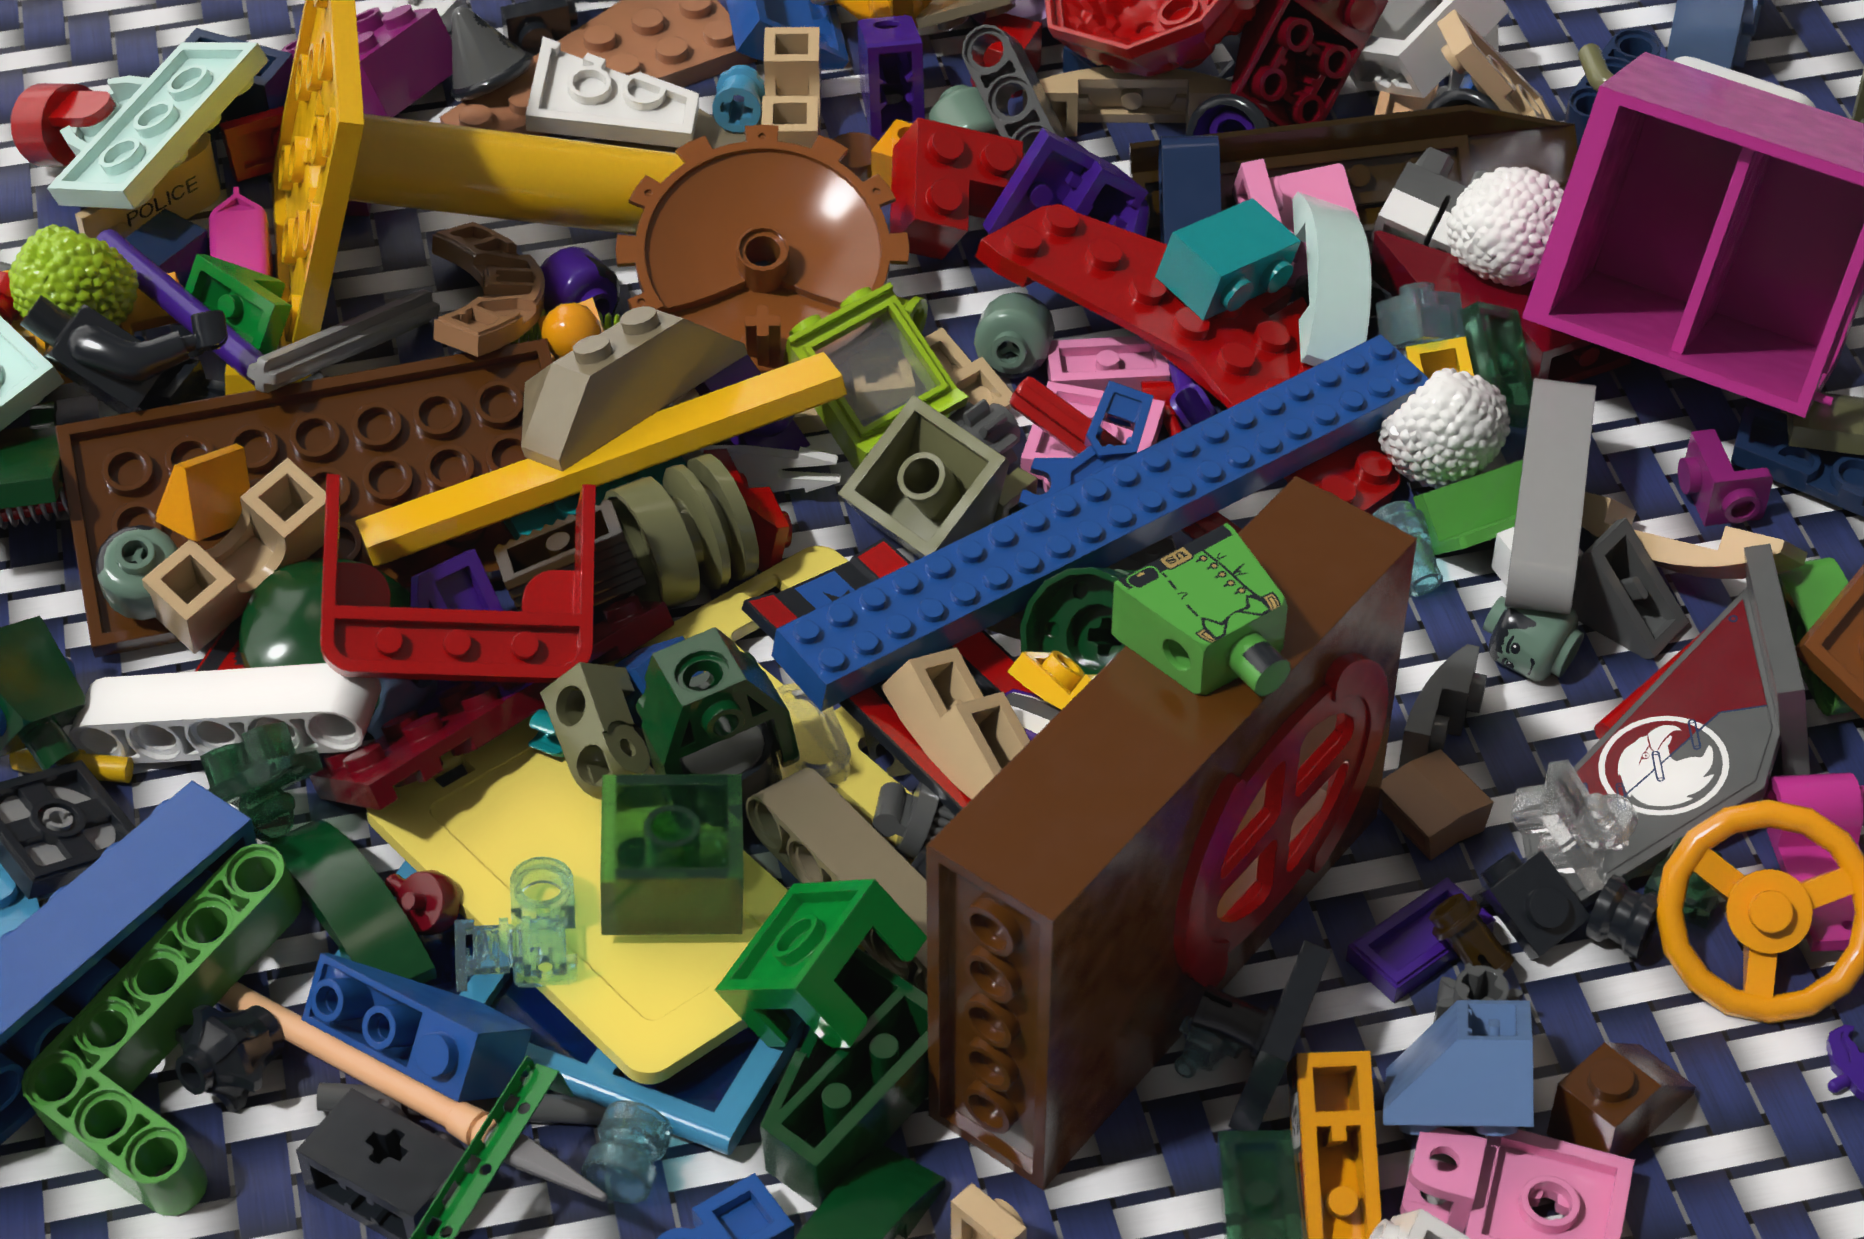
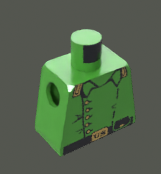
[1111,523,1291,696]

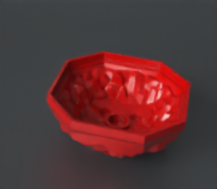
[1045,0,1260,77]

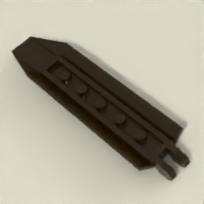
[1129,105,1578,242]

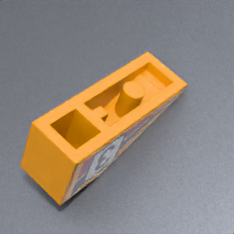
[1287,1051,1382,1239]

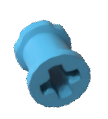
[712,65,765,133]

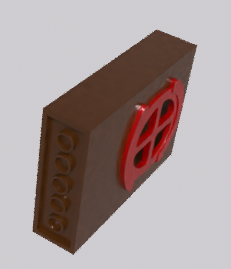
[926,476,1417,1190]

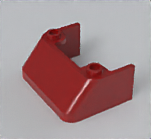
[320,474,596,684]

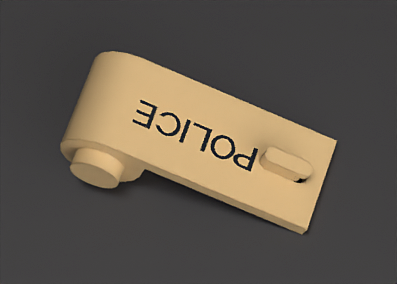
[75,132,221,238]

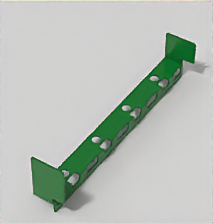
[410,1055,574,1239]

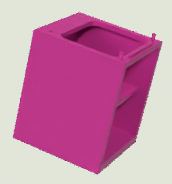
[1522,52,1864,418]

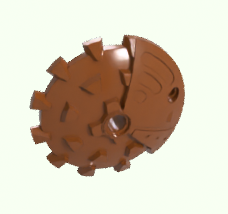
[616,125,909,374]

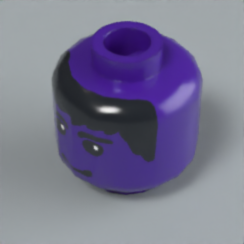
[540,246,621,323]

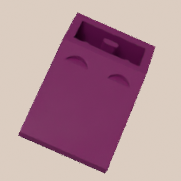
[281,5,452,117]

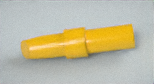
[9,749,134,783]

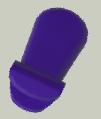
[1167,359,1218,429]

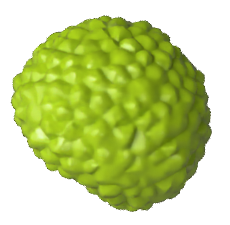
[8,224,139,326]

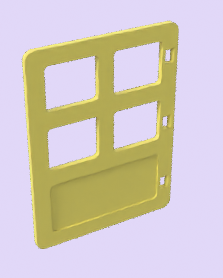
[366,546,914,1084]

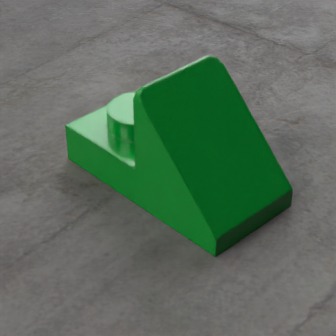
[185,254,292,355]

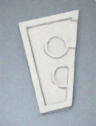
[525,36,699,148]

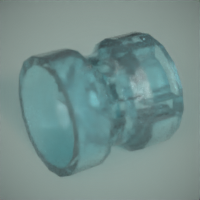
[581,1100,673,1203]

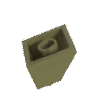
[838,395,1010,559]

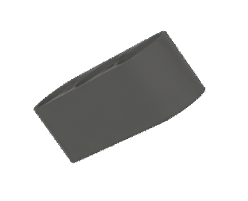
[962,25,1067,158]

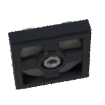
[0,760,136,900]

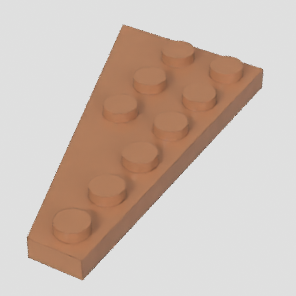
[440,0,757,136]

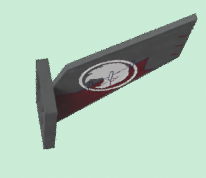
[1520,544,1810,908]

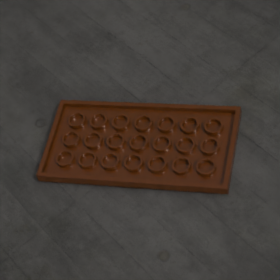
[55,338,553,658]

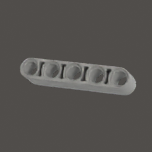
[1505,378,1596,615]

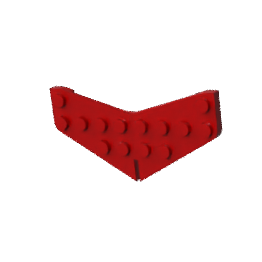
[975,204,1400,516]

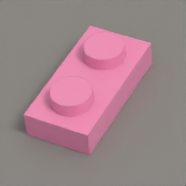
[1046,336,1170,392]

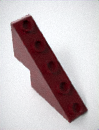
[1371,230,1632,392]

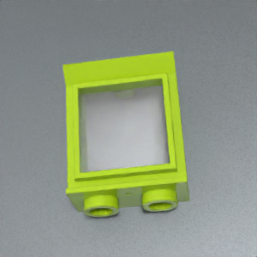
[783,282,969,470]

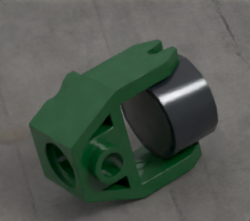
[636,627,800,823]

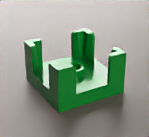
[715,879,927,1048]

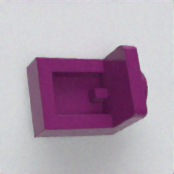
[1678,429,1773,526]

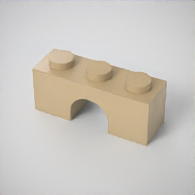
[761,27,821,148]
[142,458,326,654]

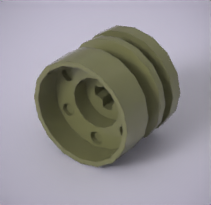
[604,453,759,610]

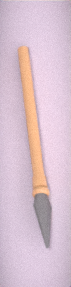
[217,982,608,1201]

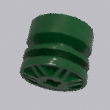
[1020,567,1136,680]

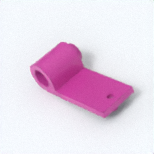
[1763,772,1864,952]

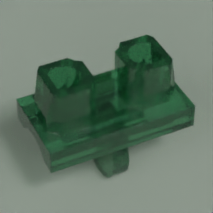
[200,722,323,842]

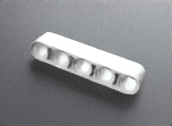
[68,663,382,764]

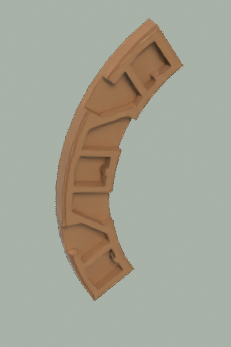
[432,222,545,357]

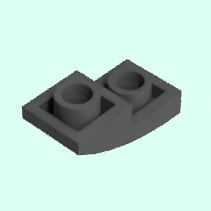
[1398,644,1487,769]

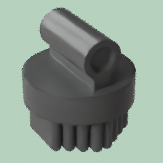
[872,782,955,859]

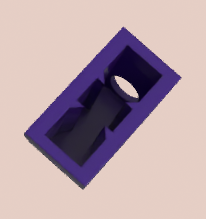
[857,15,925,140]

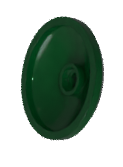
[239,558,411,724]

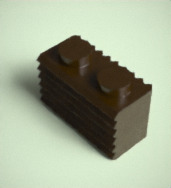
[494,499,647,611]

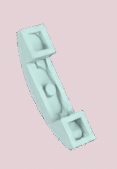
[1292,192,1371,366]

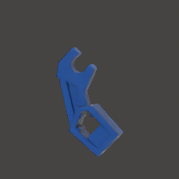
[1018,380,1154,508]

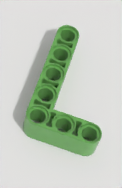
[21,844,302,1216]

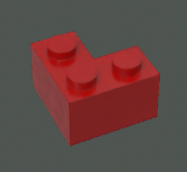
[890,117,1023,260]

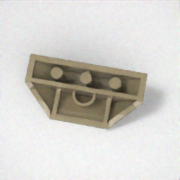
[521,306,747,471]

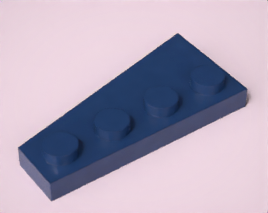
[1730,406,1864,517]

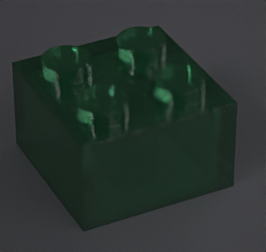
[600,774,744,935]

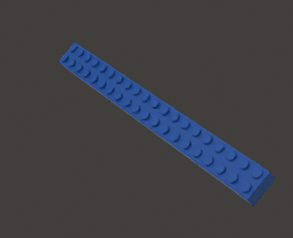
[771,334,1429,712]

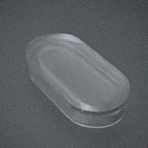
[776,683,851,789]

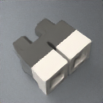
[1370,147,1487,254]

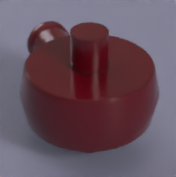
[384,870,461,936]

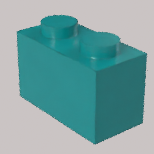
[1155,198,1301,321]

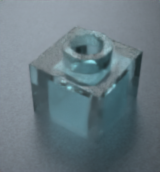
[1376,282,1465,352]

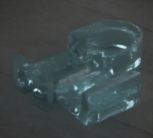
[455,857,578,992]

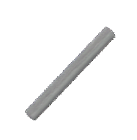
[247,289,440,393]

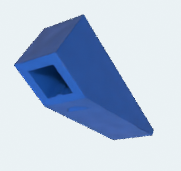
[301,953,533,1102]

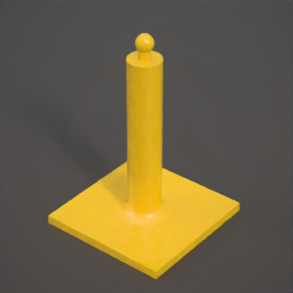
[271,0,684,384]

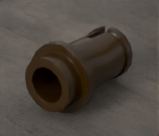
[1429,893,1514,974]

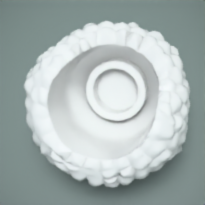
[1446,167,1564,287]
[1378,368,1510,489]

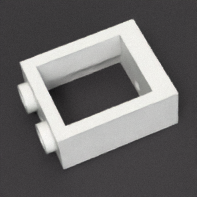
[1349,0,1509,98]

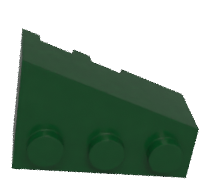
[760,947,928,1208]

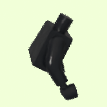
[20,295,228,414]

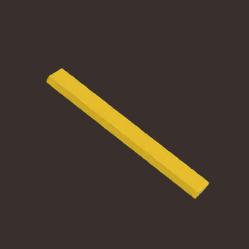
[355,352,847,566]

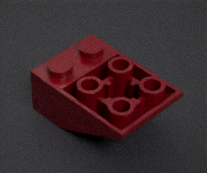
[1230,0,1388,126]

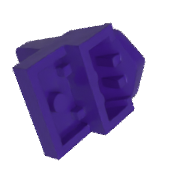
[982,127,1150,237]

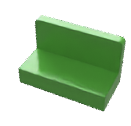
[1413,459,1523,556]

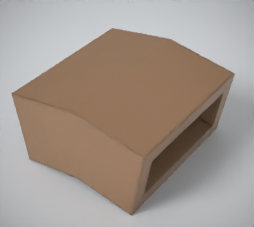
[1378,749,1494,861]

